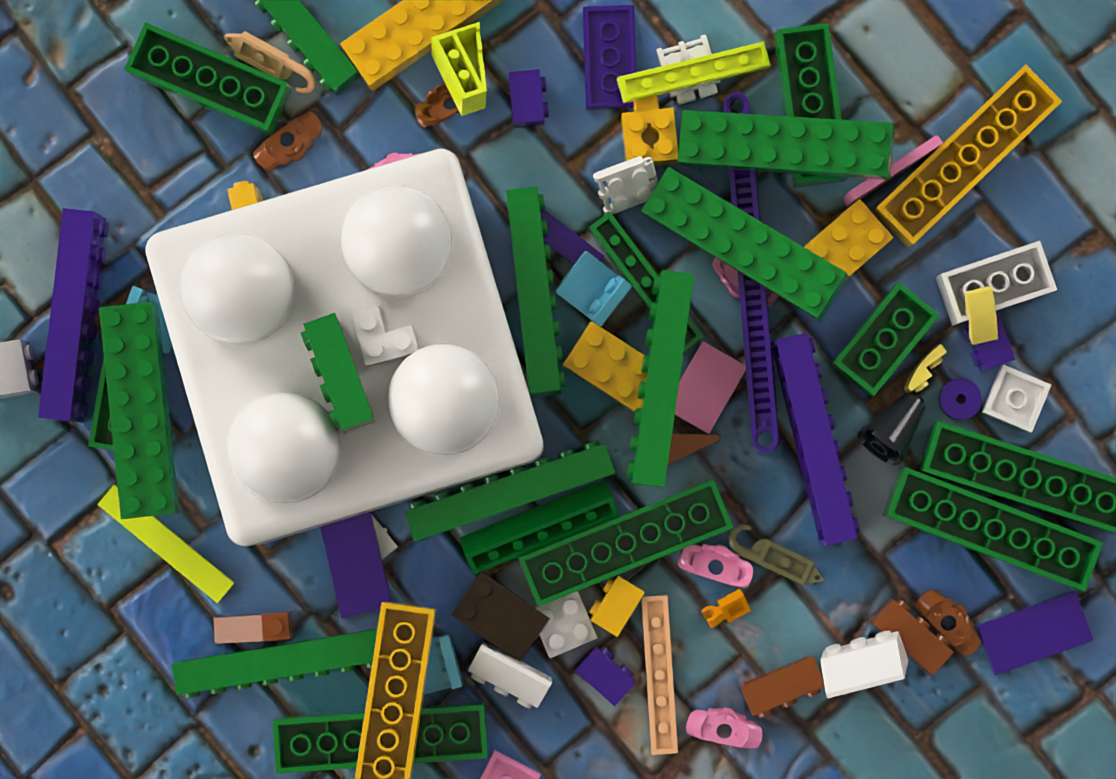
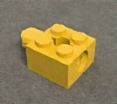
[621,96,678,167]

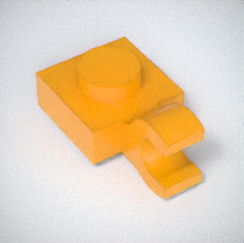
[701,589,751,628]

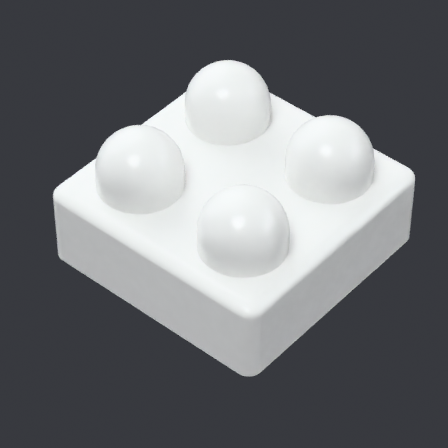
[145,149,544,546]

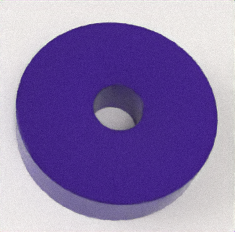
[938,378,982,420]

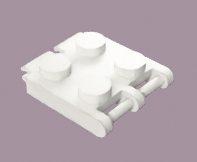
[656,35,720,105]
[593,156,658,215]

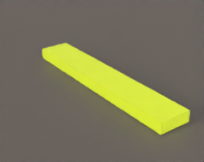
[617,41,771,104]
[97,484,235,603]

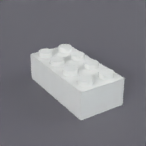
[935,241,1057,326]

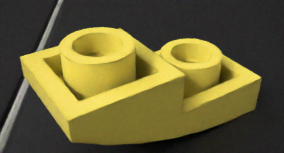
[965,286,998,345]
[904,344,947,393]

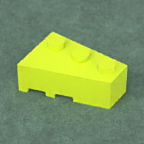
[431,22,487,116]

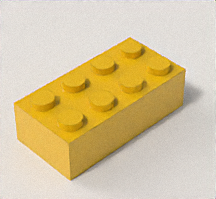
[804,198,894,276]
[563,321,646,413]

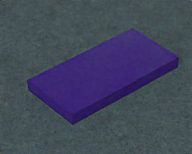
[583,5,636,110]
[320,512,392,618]
[976,591,1094,675]

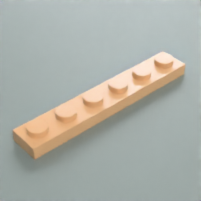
[641,595,678,755]

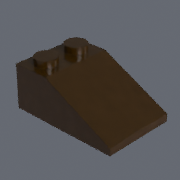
[451,571,550,662]

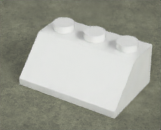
[821,631,908,698]
[468,641,552,709]

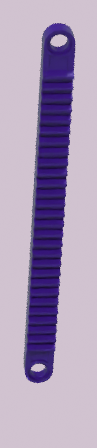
[724,93,780,453]

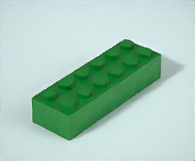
[124,22,292,136]
[774,23,848,188]

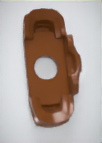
[415,82,460,127]
[253,112,322,170]
[916,589,981,656]

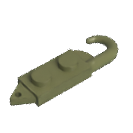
[728,524,824,586]

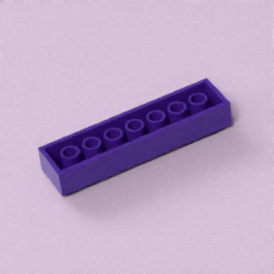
[38,208,109,423]
[771,333,860,546]

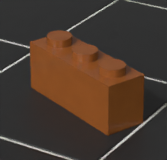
[870,599,953,676]
[738,655,825,718]

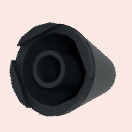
[857,393,926,465]

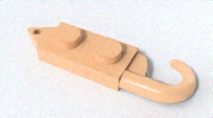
[224,31,316,94]

